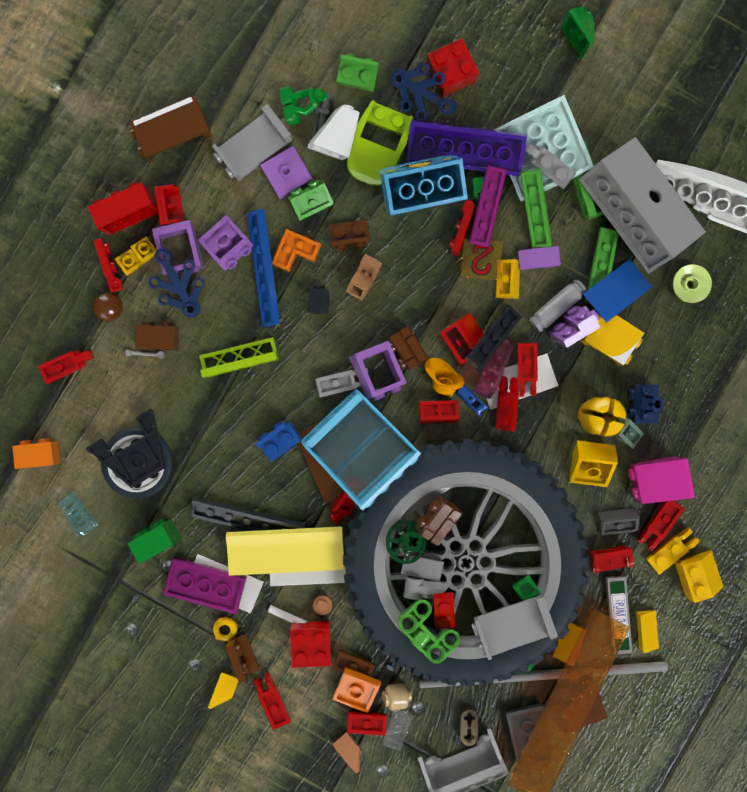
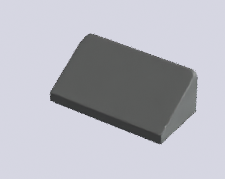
[598,508,640,536]

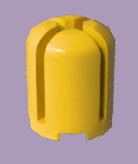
[578,397,627,436]

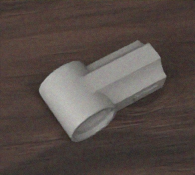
[404,576,445,600]

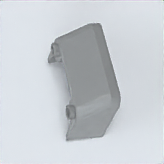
[418,729,509,792]

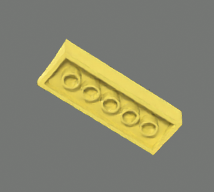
[226,527,344,575]

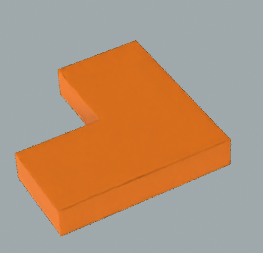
[272,229,321,272]

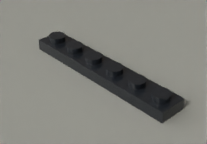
[190,497,306,531]

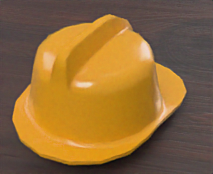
[424,358,465,398]

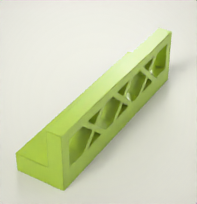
[199,337,279,378]

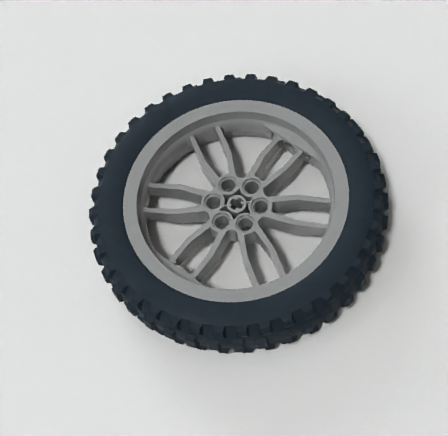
[343,439,589,686]

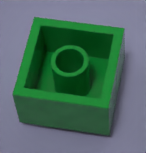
[128,519,182,564]

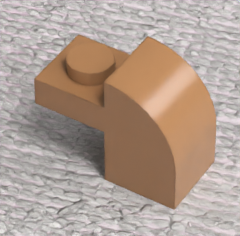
[346,254,382,301]

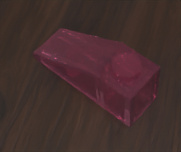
[472,340,514,399]

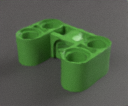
[397,599,460,664]

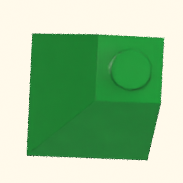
[560,7,595,59]

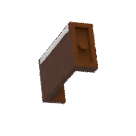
[130,95,212,163]

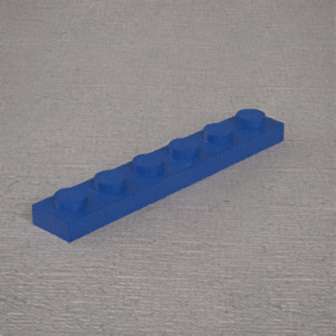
[247,209,280,327]

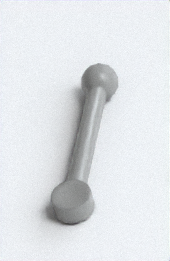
[125,349,165,359]

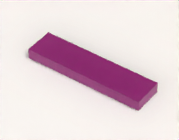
[469,165,507,247]

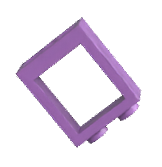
[152,220,204,278]
[349,341,406,401]

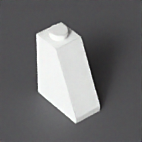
[307,105,360,160]

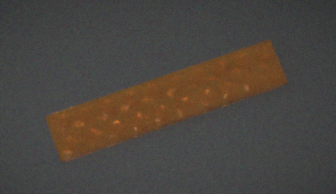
[508,608,630,792]

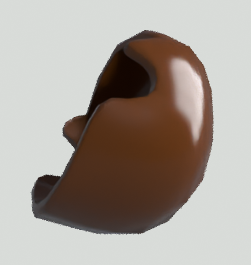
[92,292,123,323]

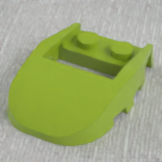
[346,100,413,186]

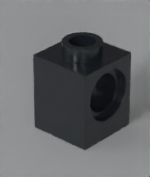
[309,286,329,314]

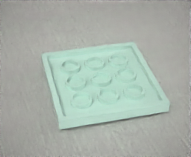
[494,95,594,202]

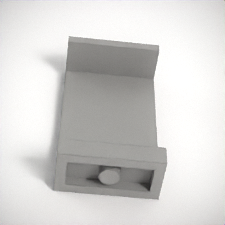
[212,104,292,181]
[472,595,558,660]

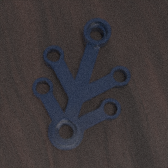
[391,63,457,121]
[148,247,205,318]

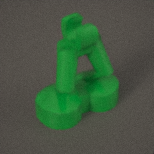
[279,86,327,126]

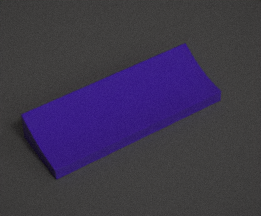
[406,120,528,176]

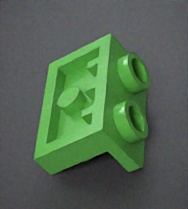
[336,54,379,92]
[288,179,334,220]

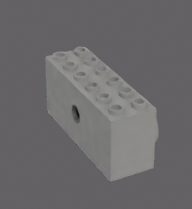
[579,137,706,273]

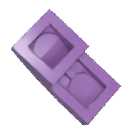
[518,246,561,271]

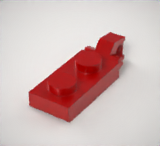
[94,238,123,293]
[38,350,95,384]
[329,475,369,525]

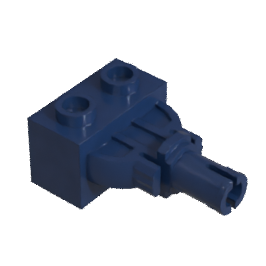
[627,385,664,423]

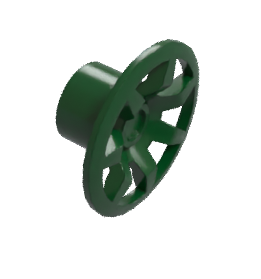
[386,520,426,564]

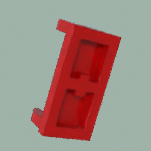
[154,185,185,226]
[419,400,459,424]
[589,545,634,573]

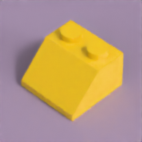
[569,441,618,487]
[675,550,723,603]

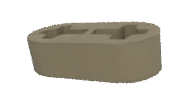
[460,706,478,746]

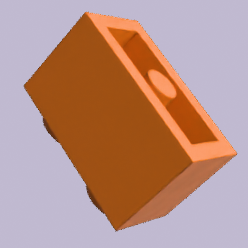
[12,438,60,469]

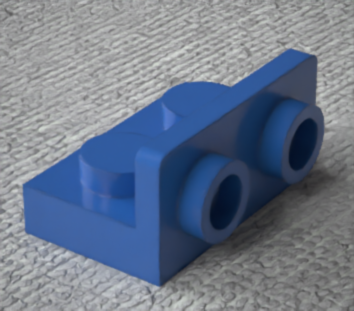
[255,421,302,462]

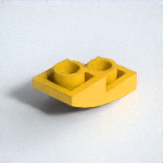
[115,236,157,276]

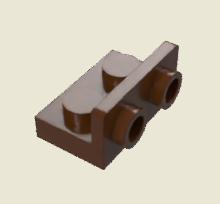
[329,220,370,251]
[226,634,259,684]

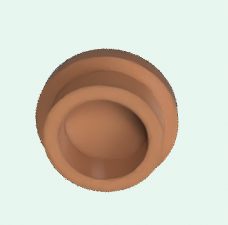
[313,595,332,615]

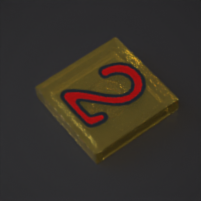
[461,239,503,281]

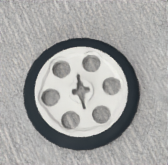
[101,427,173,499]

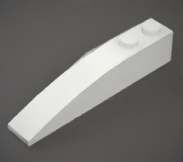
[656,160,747,233]

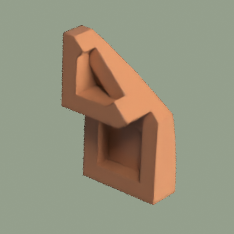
[333,732,362,774]

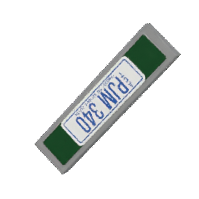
[605,576,632,655]

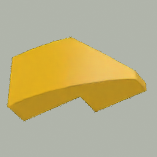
[208,672,238,709]

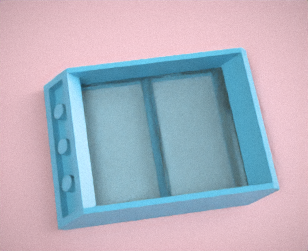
[300,389,421,510]

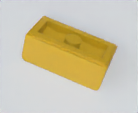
[496,259,520,299]
[636,610,659,653]
[552,623,586,666]

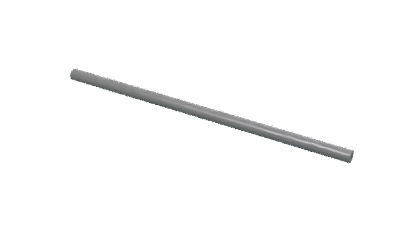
[419,661,668,688]

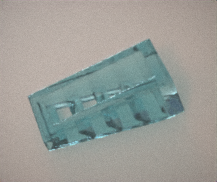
[58,493,97,536]

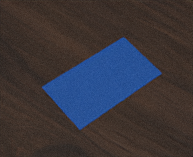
[583,259,652,323]

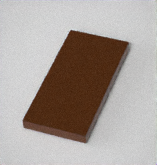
[298,423,355,504]

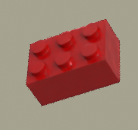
[88,182,158,236]

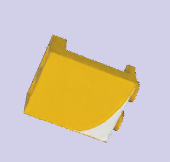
[580,313,644,366]

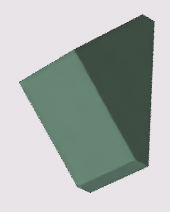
[613,417,644,449]

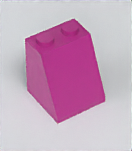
[628,456,695,504]

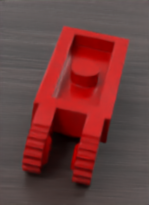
[449,200,475,256]
[517,343,538,397]
[495,376,519,431]
[638,500,685,550]
[254,672,291,730]

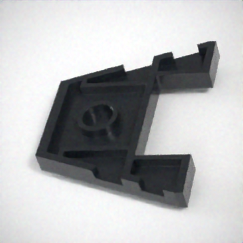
[86,409,166,488]

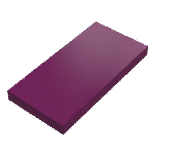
[163,557,247,615]

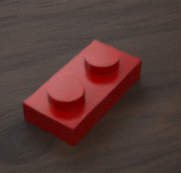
[433,592,455,629]
[347,711,387,736]

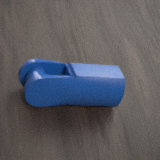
[456,384,489,417]

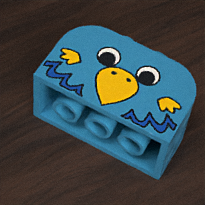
[379,155,468,215]

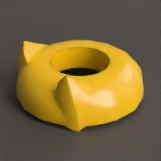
[213,616,238,642]

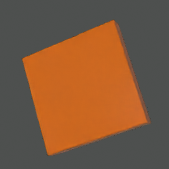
[332,667,381,713]

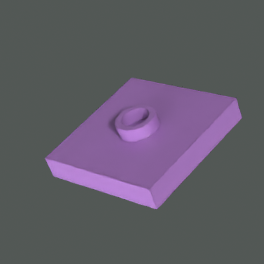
[260,146,313,199]

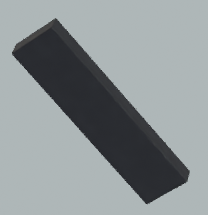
[464,304,522,372]

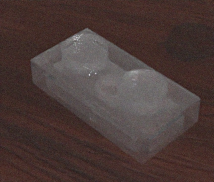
[382,709,414,752]

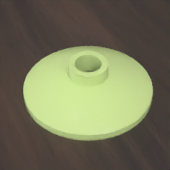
[673,264,712,303]

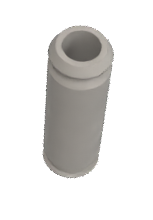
[529,280,587,332]

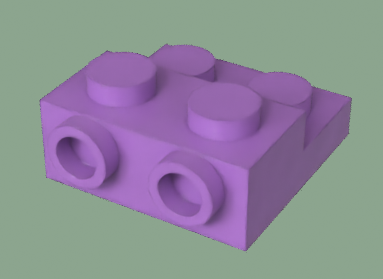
[198,215,254,271]
[549,306,600,348]

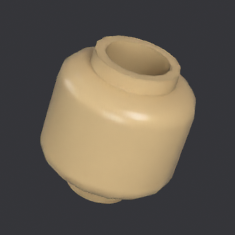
[382,683,412,711]

